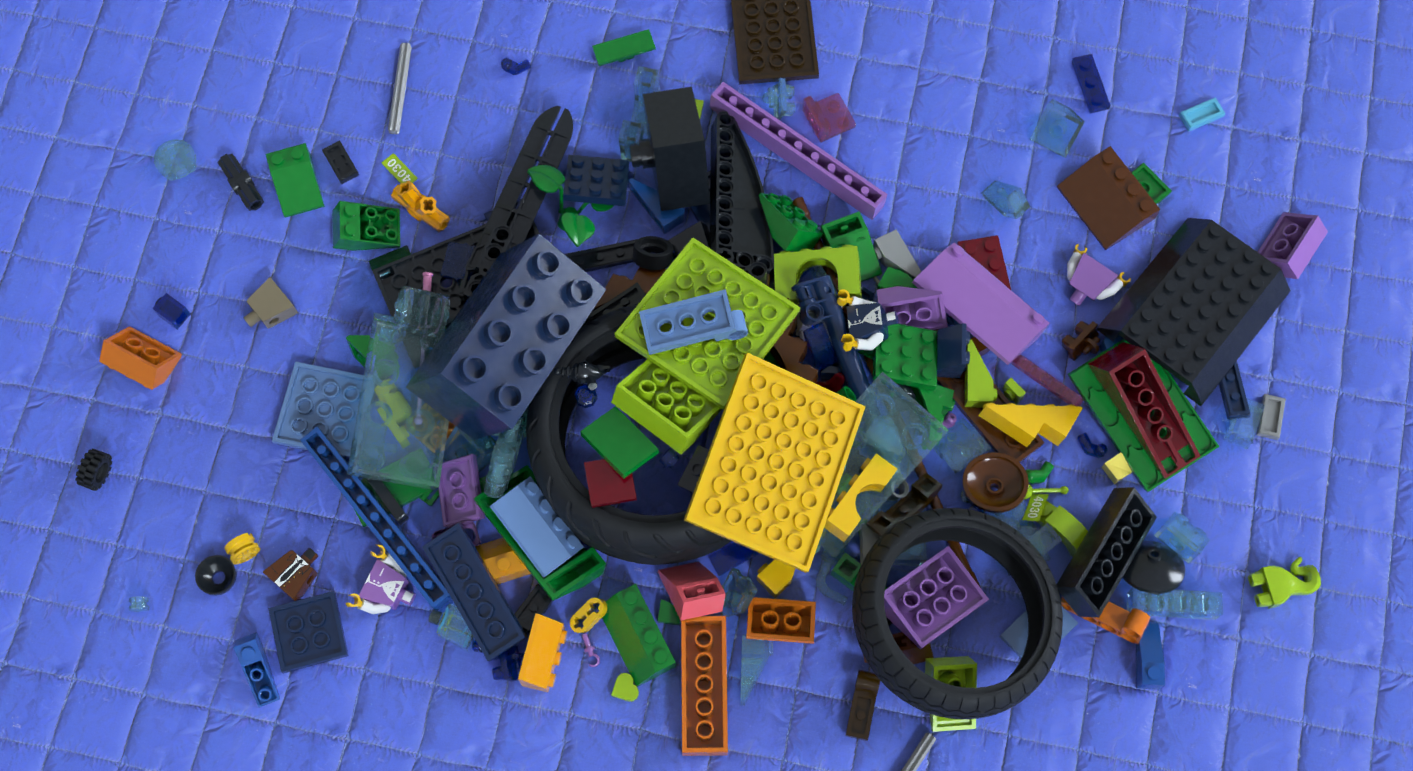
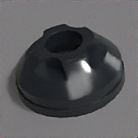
[195,555,237,596]

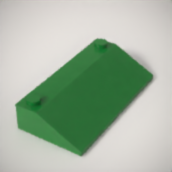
[474,465,606,601]

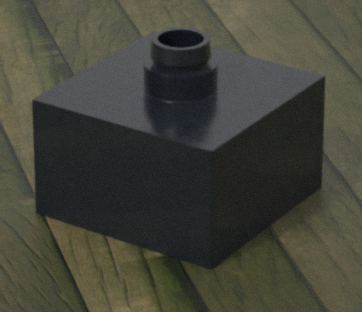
[629,87,710,211]

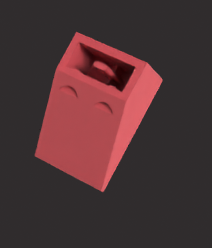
[658,562,726,620]

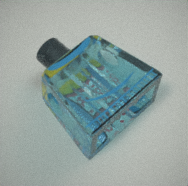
[429,604,475,653]

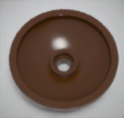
[962,452,1029,513]

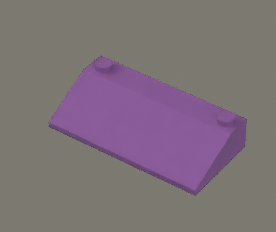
[912,242,1050,365]

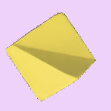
[1101,452,1132,485]

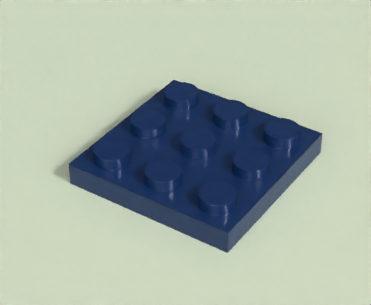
[563,155,629,206]
[268,591,349,674]

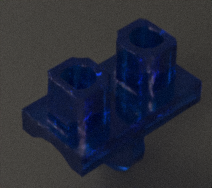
[492,646,525,682]

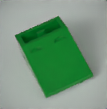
[759,193,823,252]
[332,201,400,251]
[820,211,882,282]

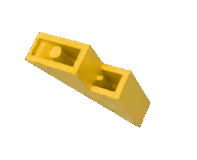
[978,403,1083,447]

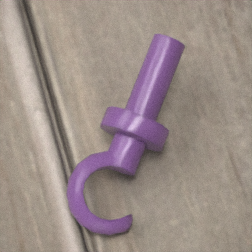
[582,633,600,667]

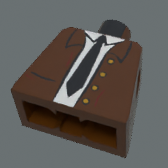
[263,548,318,601]

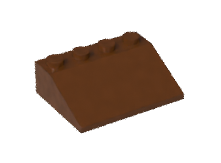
[1057,146,1160,250]

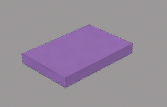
[435,454,485,528]

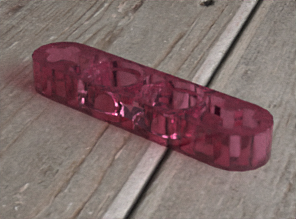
[1011,355,1084,406]

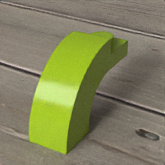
[1036,501,1088,557]

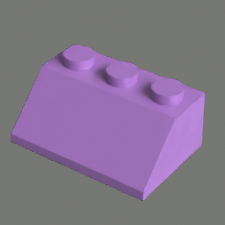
[1258,212,1328,279]

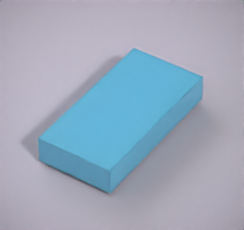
[1179,97,1225,132]

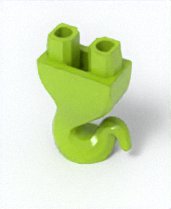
[1248,557,1321,609]

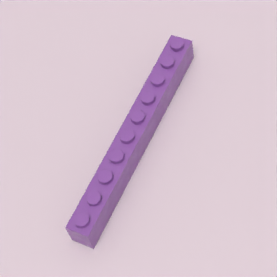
[710,82,888,220]

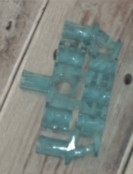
[484,416,526,498]

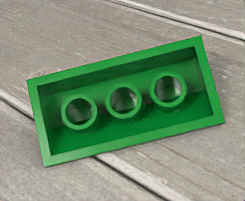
[597,584,676,687]

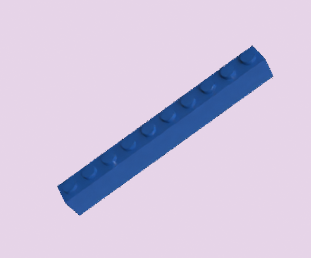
[300,426,452,611]

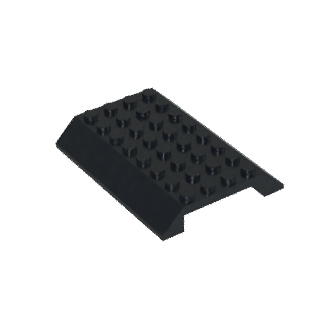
[1096,218,1291,406]

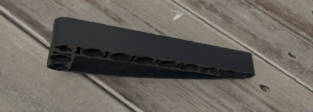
[710,111,774,276]

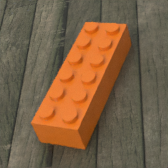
[681,616,728,756]

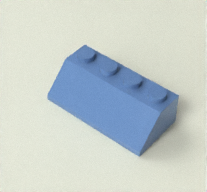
[490,476,584,578]

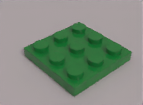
[873,324,937,390]

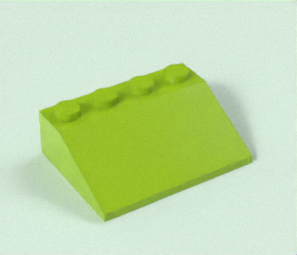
[611,359,722,455]

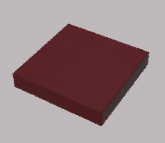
[584,459,637,508]

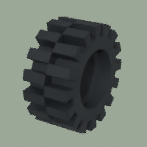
[75,448,112,491]

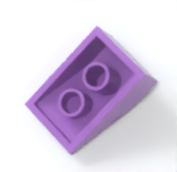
[877,286,948,330]

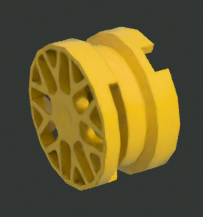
[224,533,261,565]

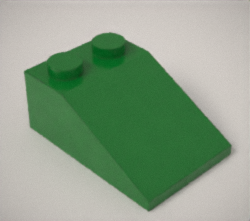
[266,143,325,218]

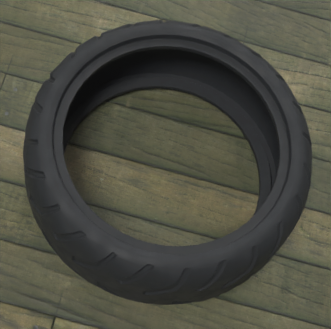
[526,305,764,565]

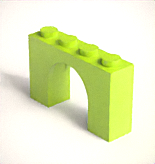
[774,245,862,306]

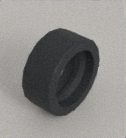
[633,236,673,270]

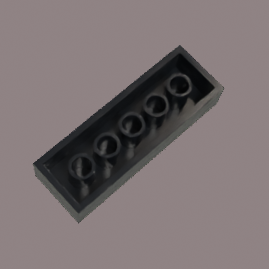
[1056,487,1157,617]

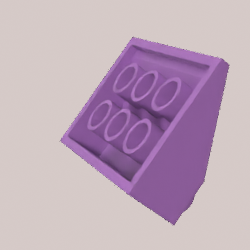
[884,546,989,649]

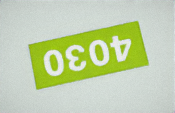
[381,153,418,183]
[1022,493,1049,521]

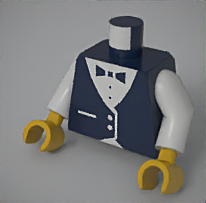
[837,289,899,351]

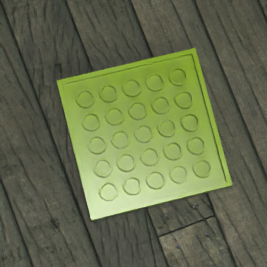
[615,238,801,410]

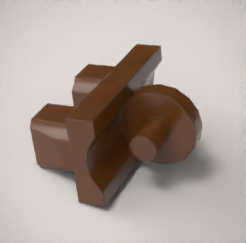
[1062,321,1100,361]

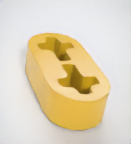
[570,598,608,633]

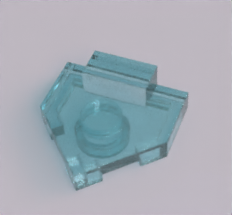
[720,568,758,617]

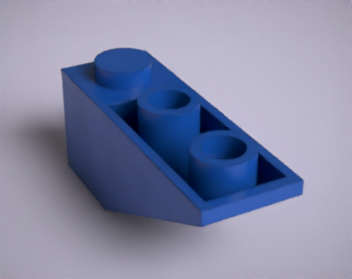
[233,632,280,708]

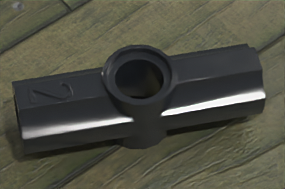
[217,154,264,211]

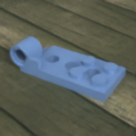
[639,289,748,355]

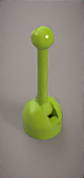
[1024,484,1069,500]

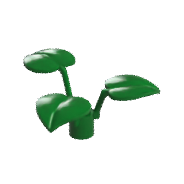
[527,165,615,247]

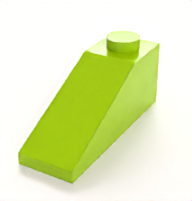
[965,340,997,408]

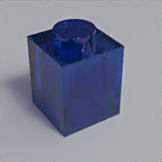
[152,293,191,330]

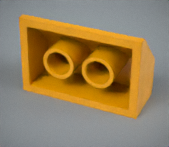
[475,538,531,585]
[518,613,568,692]

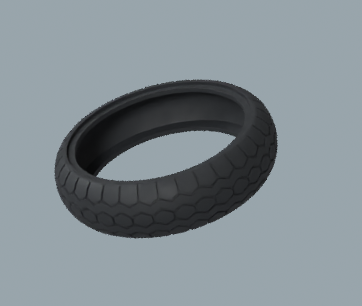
[852,508,1063,719]

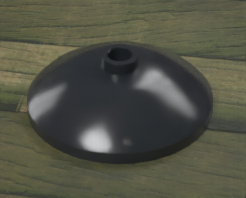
[1122,541,1185,594]

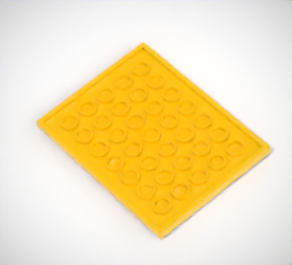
[684,353,866,573]

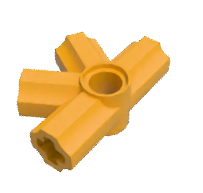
[391,181,450,232]

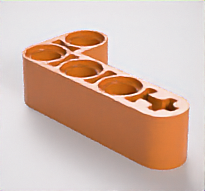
[1061,597,1150,644]

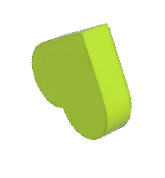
[611,673,639,702]

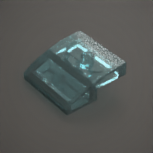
[933,418,991,474]

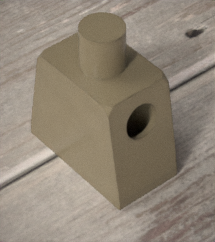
[243,277,298,328]

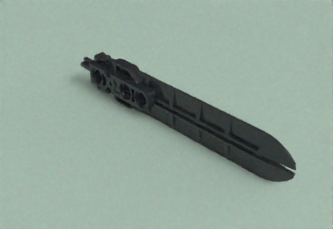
[457,106,573,302]

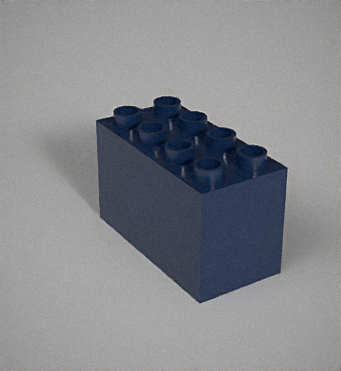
[406,234,606,440]

